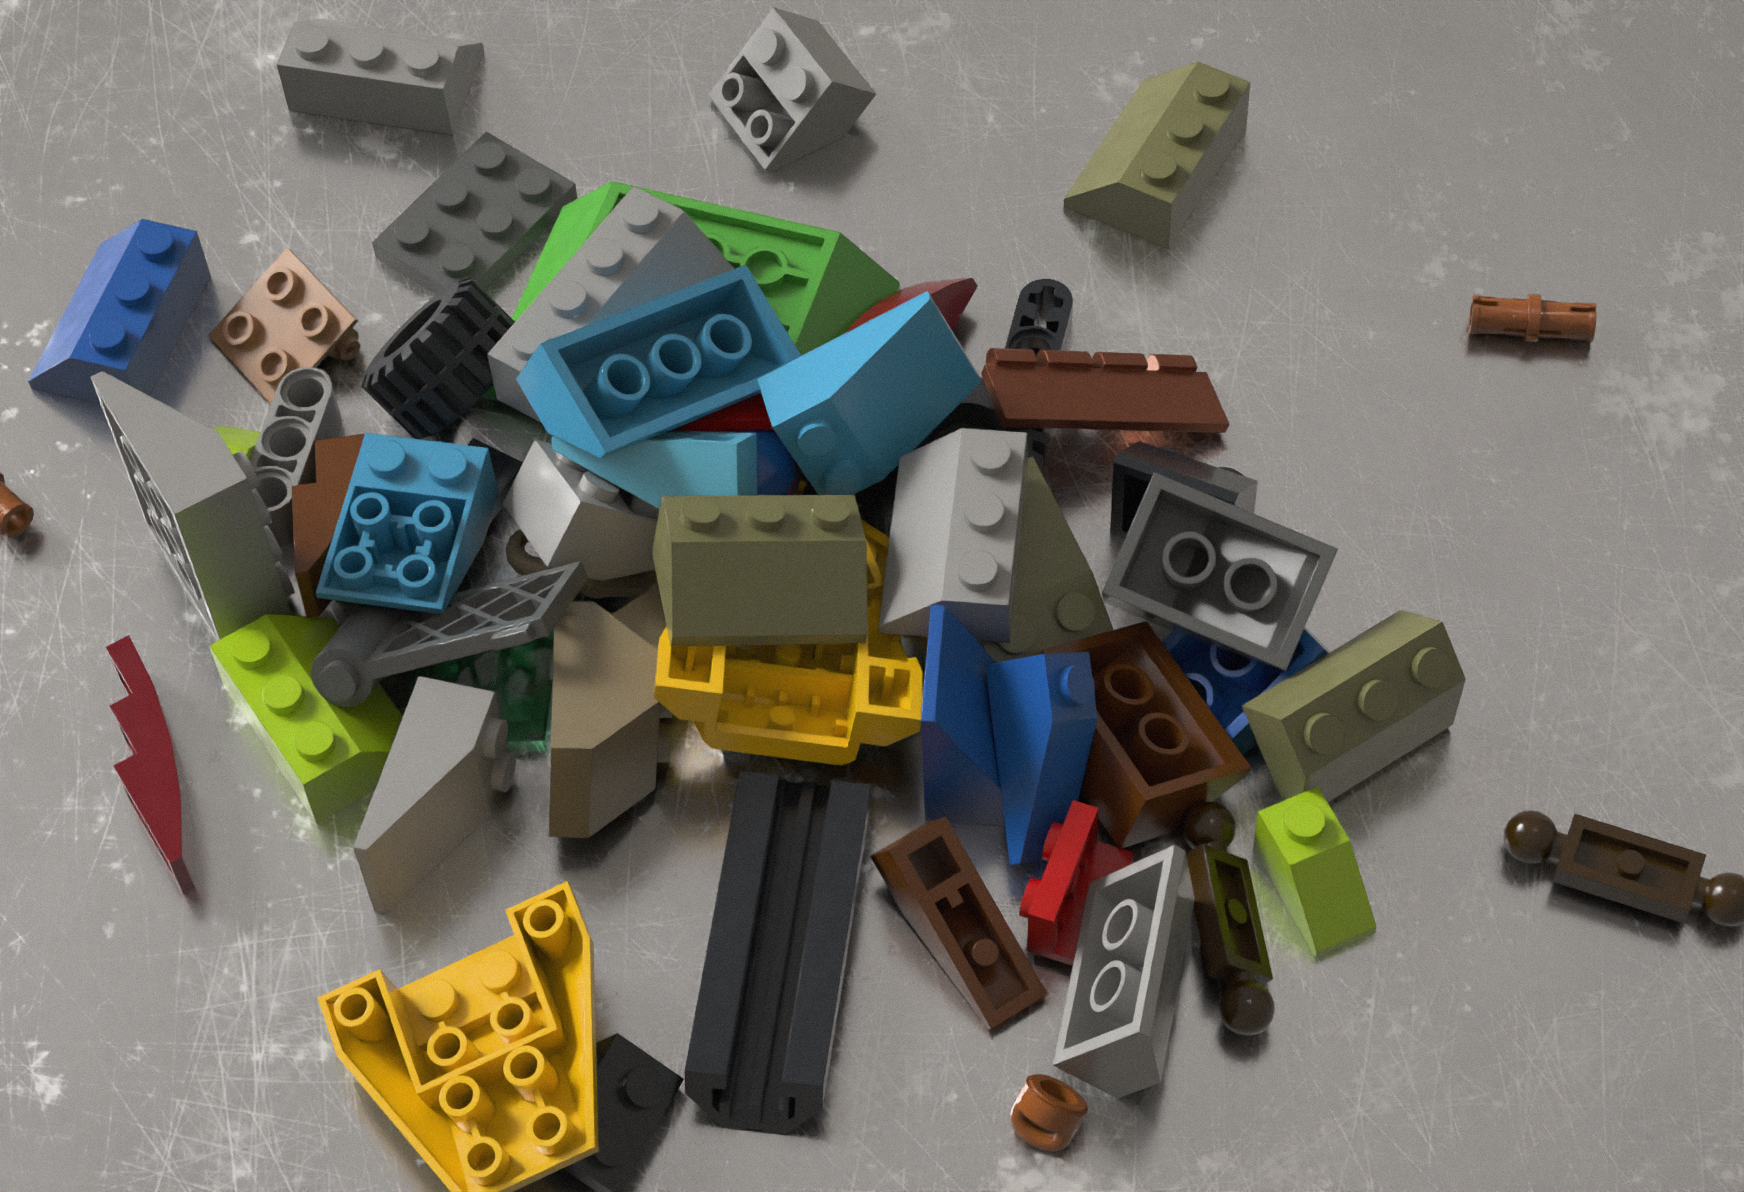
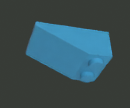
[757,291,981,495]

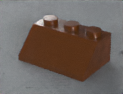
[1040,621,1251,849]

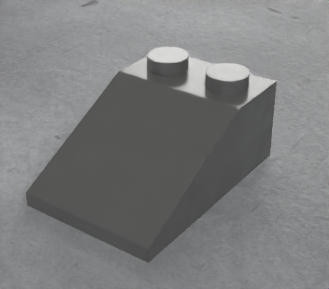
[1102,472,1338,672]

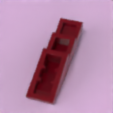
[106,635,195,895]

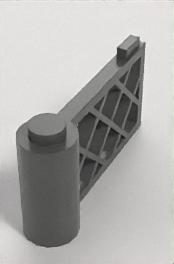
[311,561,588,707]

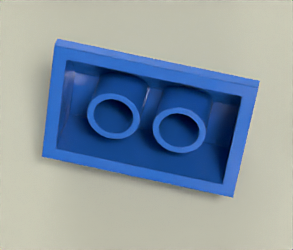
[28,219,211,404]

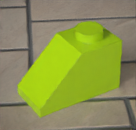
[1253,786,1377,958]

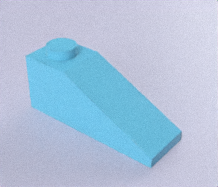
[552,430,757,509]

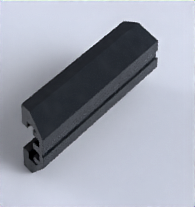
[685,771,874,1135]

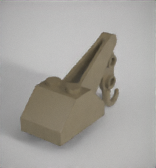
[506,529,673,838]

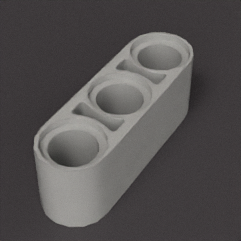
[250,367,342,547]

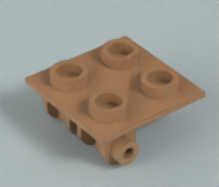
[208,247,361,404]

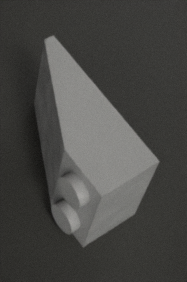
[353,676,516,914]

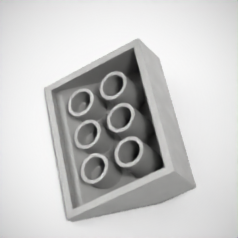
[91,371,295,641]

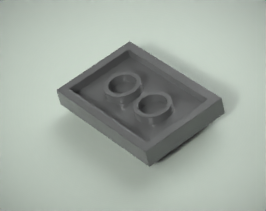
[372,132,578,294]

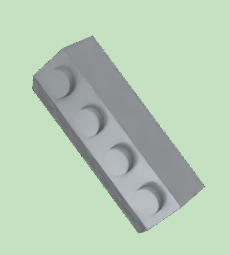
[487,186,734,422]

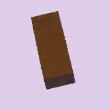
[292,434,364,618]

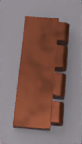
[981,348,1230,433]

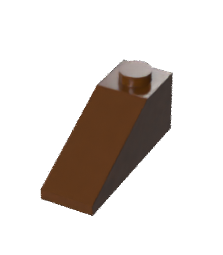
[870,817,1047,1029]

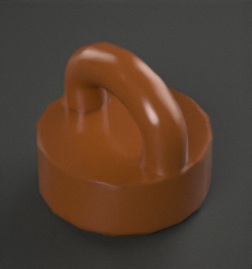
[1010,1074,1088,1151]

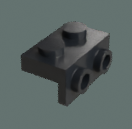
[562,1033,684,1192]

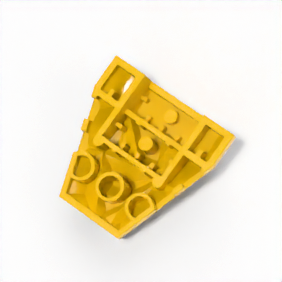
[653,540,923,766]

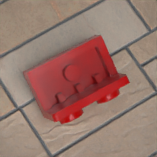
[1019,800,1133,966]

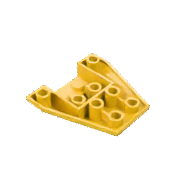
[318,881,599,1192]

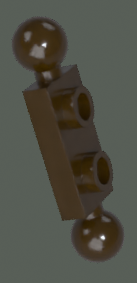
[1182,801,1275,1036]
[1504,810,1744,927]

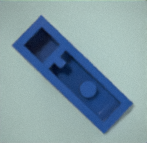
[985,652,1097,865]

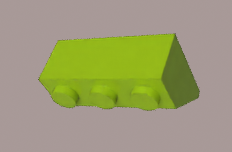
[209,614,403,824]

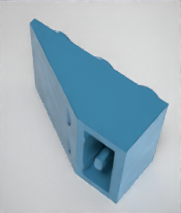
[316,433,499,614]

